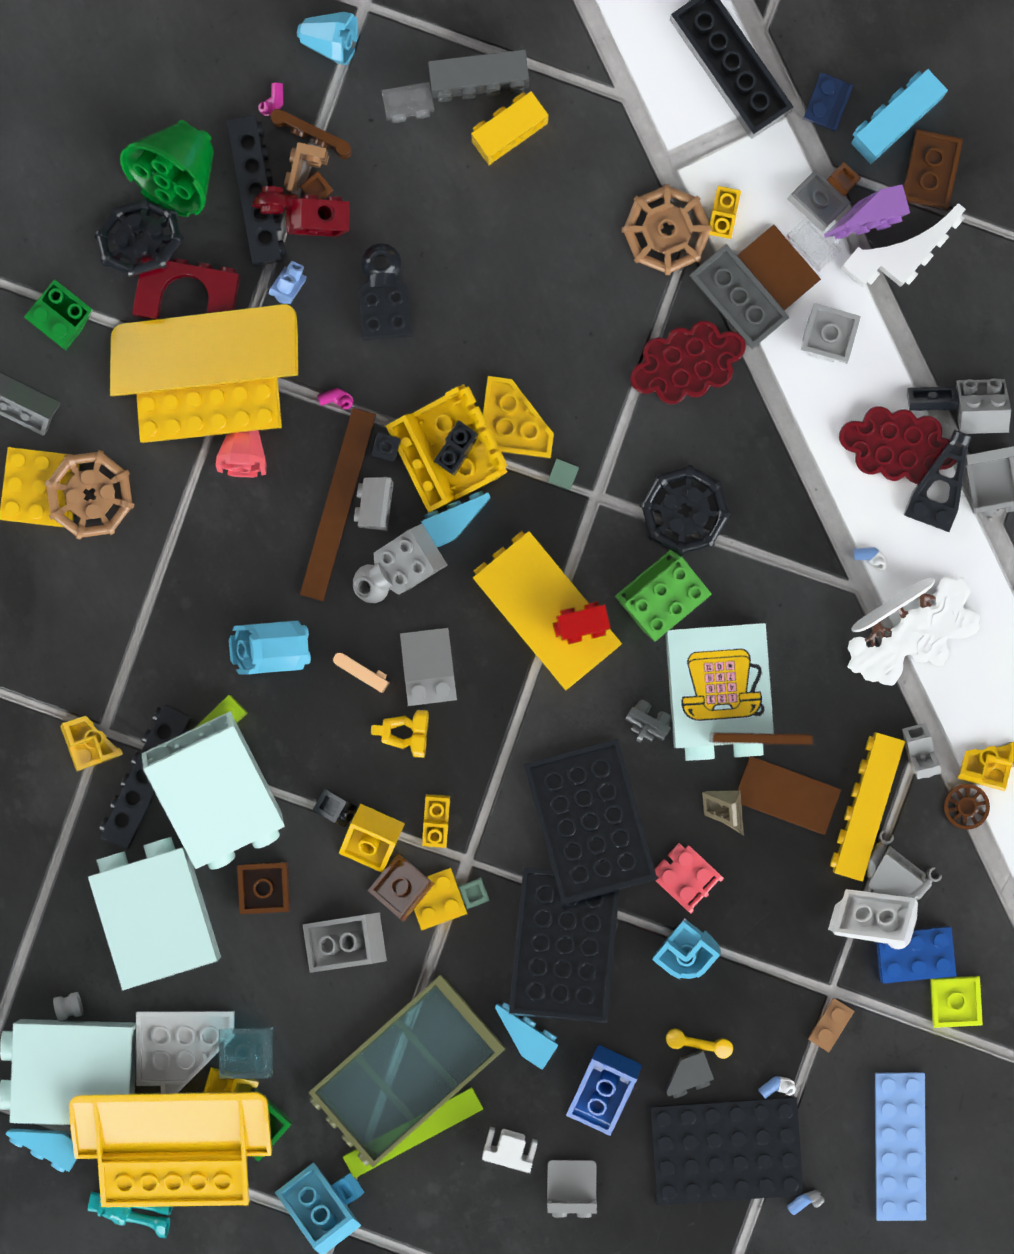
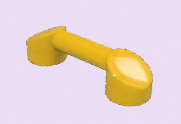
[666,1028,733,1059]

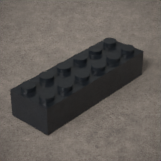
[670,0,794,139]

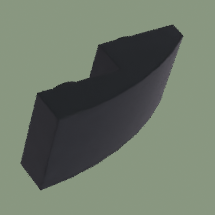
[434,420,479,476]

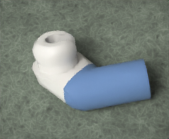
[853,547,888,571]
[758,1076,796,1099]

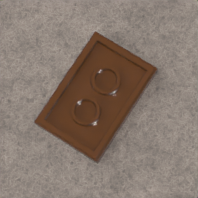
[903,129,963,211]
[737,224,821,311]

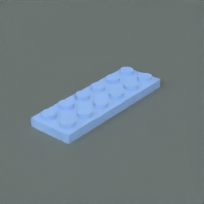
[875,1072,926,1221]

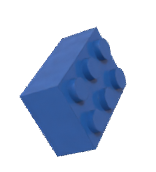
[876,925,956,983]

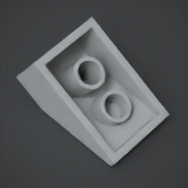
[354,477,394,531]
[400,628,457,706]
[303,913,387,973]

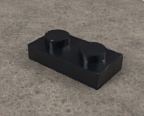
[907,386,959,411]

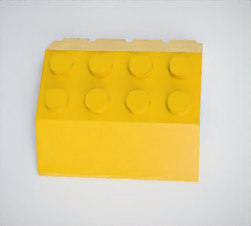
[386,384,508,513]

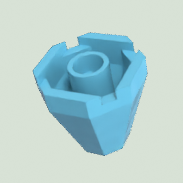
[297,12,358,65]

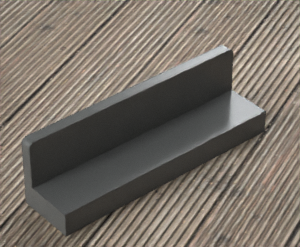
[0,373,60,436]

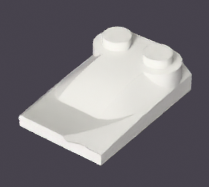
[828,889,918,949]

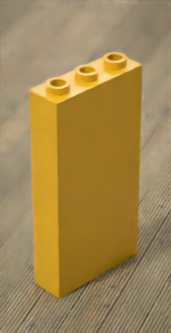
[473,531,622,691]

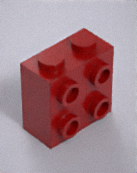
[552,602,611,645]

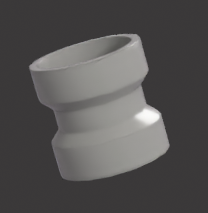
[53,992,84,1021]

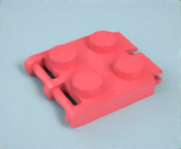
[655,843,724,914]

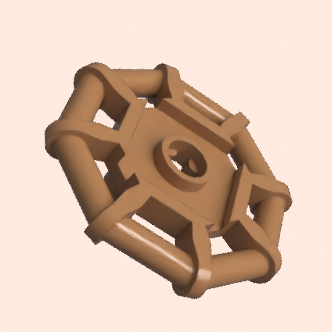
[622,184,713,275]
[44,450,134,540]

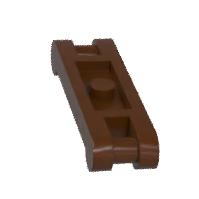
[271,109,352,159]

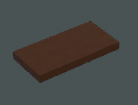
[710,732,813,745]
[737,756,841,835]

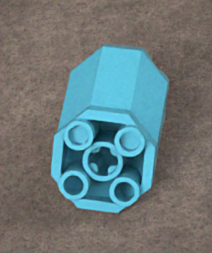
[229,621,311,674]

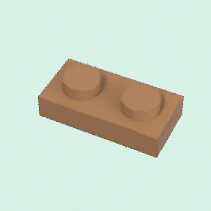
[808,998,855,1052]

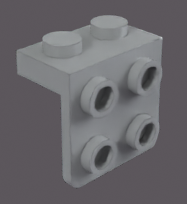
[547,1160,597,1218]

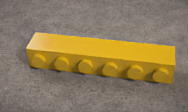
[830,732,905,882]

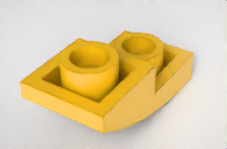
[709,185,741,239]
[422,794,450,848]

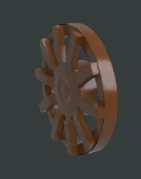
[944,784,990,830]

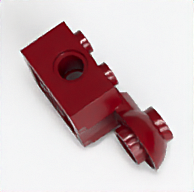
[252,186,349,237]

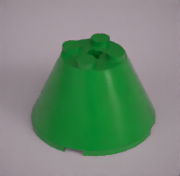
[120,120,214,217]

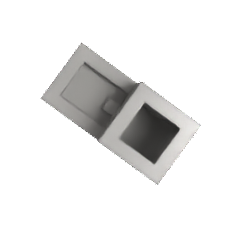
[902,723,941,779]

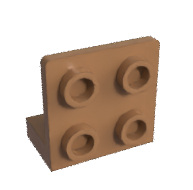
[284,142,329,195]

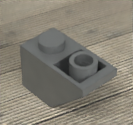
[665,1049,714,1098]

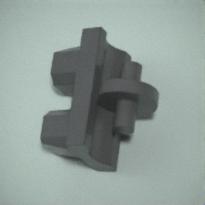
[625,700,672,743]

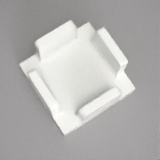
[482,1127,538,1173]

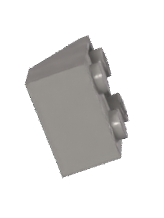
[956,379,1011,434]

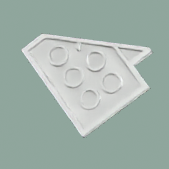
[136,1011,235,1094]

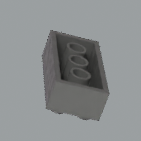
[428,50,529,102]

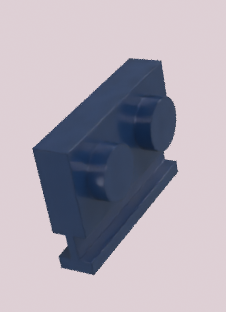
[803,73,853,132]

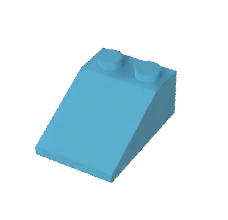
[275,1162,361,1254]

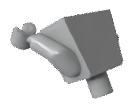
[867,830,942,900]

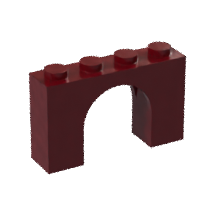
[132,257,240,320]

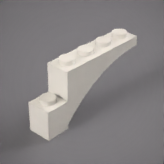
[841,203,966,287]

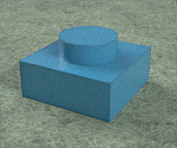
[332,1173,365,1205]

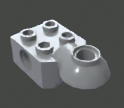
[353,524,447,603]

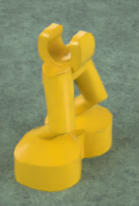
[371,710,429,758]

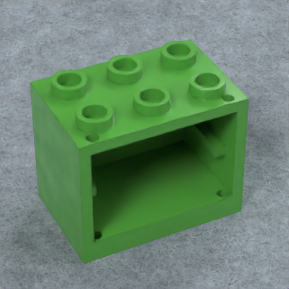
[615,550,712,641]

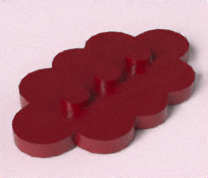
[630,321,746,405]
[839,406,957,484]

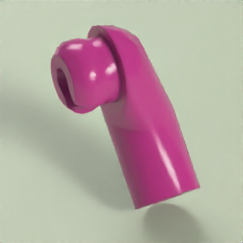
[258,83,283,116]
[317,388,353,410]

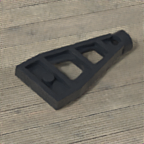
[903,430,972,532]

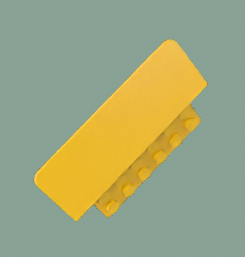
[110,304,298,443]
[69,1092,272,1207]

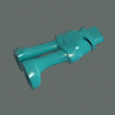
[88,1192,173,1238]

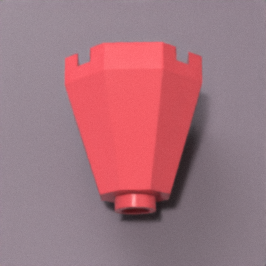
[216,430,267,478]

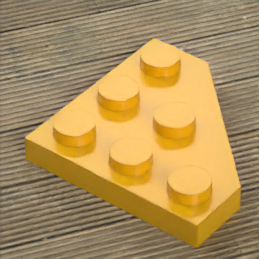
[483,376,554,459]

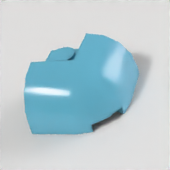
[652,918,721,979]

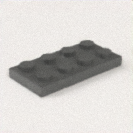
[689,244,790,349]

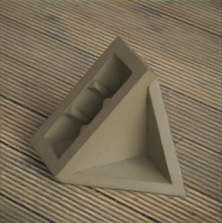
[702,791,744,836]

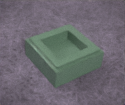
[548,459,579,490]
[458,878,490,909]

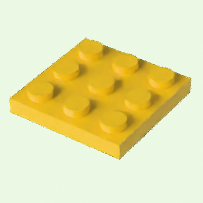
[0,447,80,527]

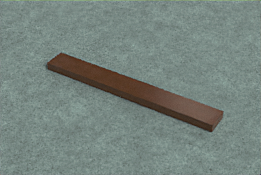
[300,408,376,601]

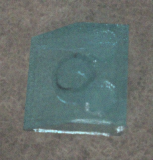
[219,1027,273,1079]

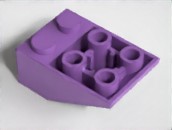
[824,185,910,240]

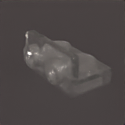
[382,82,435,123]

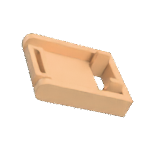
[333,653,390,693]

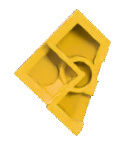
[60,716,123,772]
[957,742,1014,792]

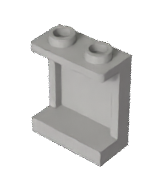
[965,446,1014,517]

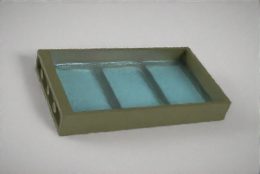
[308,975,506,1167]

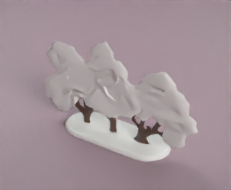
[847,576,980,686]

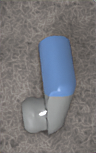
[787,1190,824,1215]

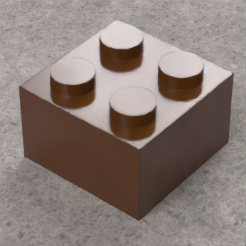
[237,861,291,914]

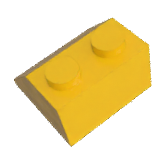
[339,804,405,873]

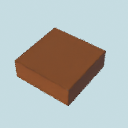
[827,162,861,196]
[299,171,333,200]

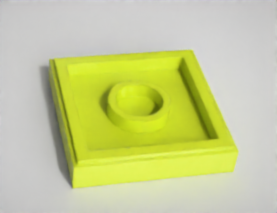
[930,976,983,1028]

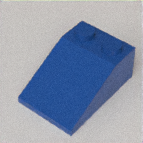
[566,1045,643,1136]

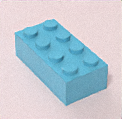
[851,69,948,165]

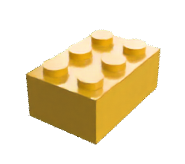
[471,91,548,165]

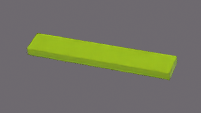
[343,1087,483,1178]

